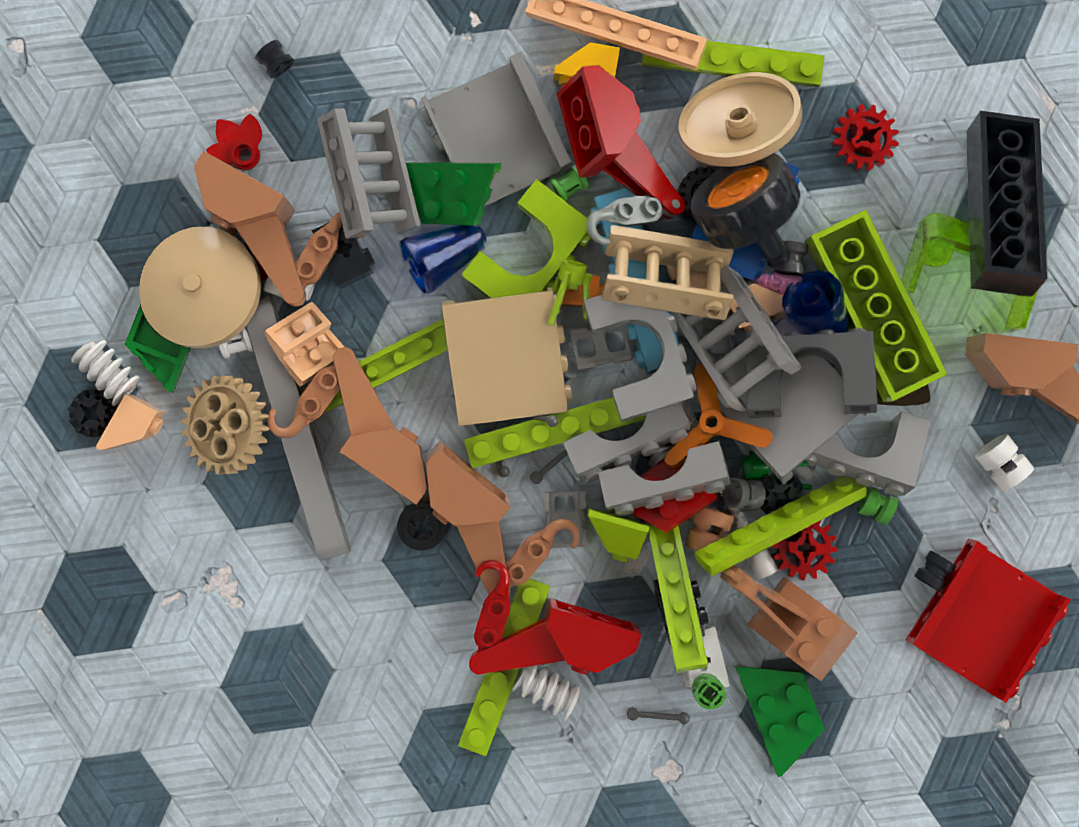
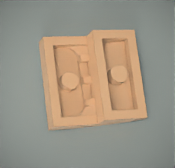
[264,302,344,387]

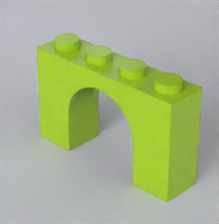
[461,179,592,299]

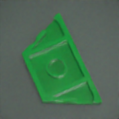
[405,162,501,226]
[125,303,191,393]
[735,665,825,777]

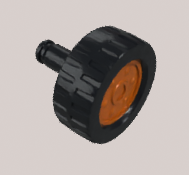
[691,153,800,269]

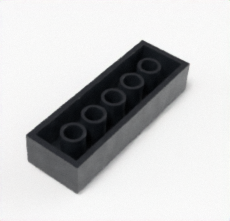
[966,110,1048,297]

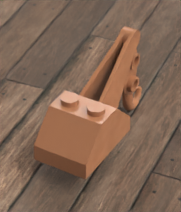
[194,151,363,307]
[965,333,1079,424]
[267,347,428,505]
[426,440,580,597]
[720,565,858,681]

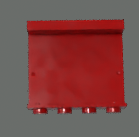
[905,539,1071,703]

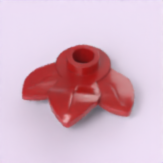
[206,114,263,171]

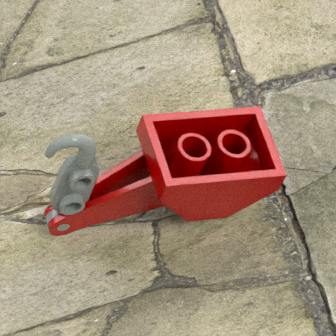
[557,65,685,245]

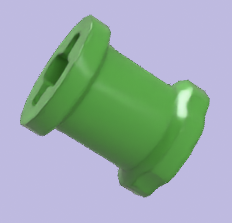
[550,164,589,202]

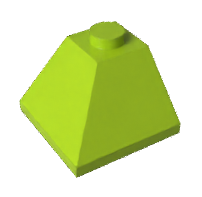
[586,506,650,563]

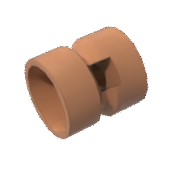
[685,506,735,551]

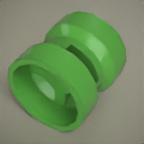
[856,486,898,525]
[691,673,726,710]

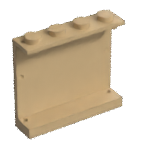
[442,287,572,426]

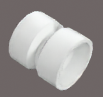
[975,434,1034,491]

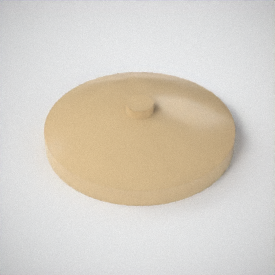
[678,72,803,167]
[139,227,261,349]

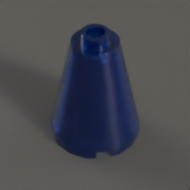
[399,225,487,294]
[782,270,849,335]

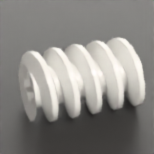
[71,340,140,406]
[511,665,580,722]

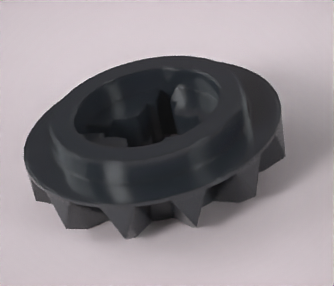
[67,389,117,437]
[760,473,805,515]
[397,502,446,551]

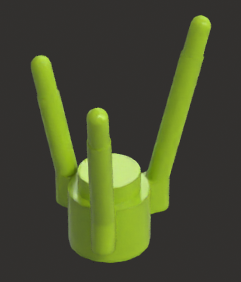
[548,260,592,326]

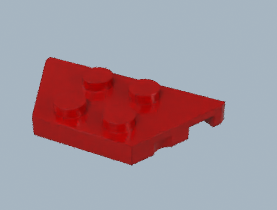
[631,440,717,534]

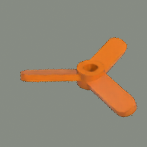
[665,364,773,468]

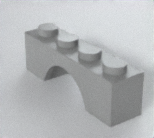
[563,404,692,482]
[598,441,731,516]

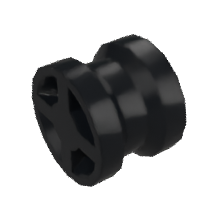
[255,40,294,78]

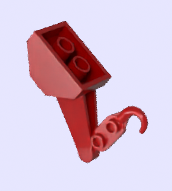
[469,560,642,675]

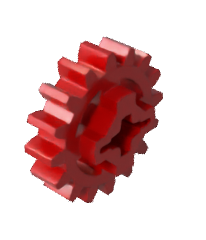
[831,104,899,172]
[771,520,838,581]

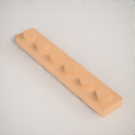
[525,0,707,71]

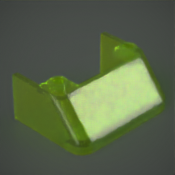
[901,213,1039,333]

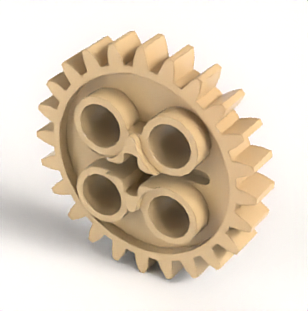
[180,375,269,474]

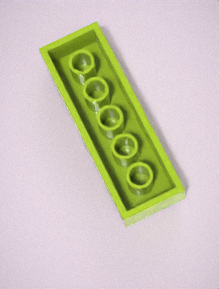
[804,209,947,402]

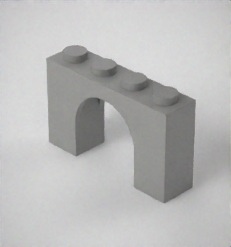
[583,295,697,422]
[804,411,931,496]

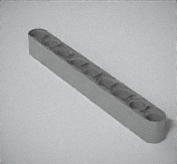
[246,295,351,561]

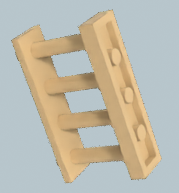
[601,225,733,320]

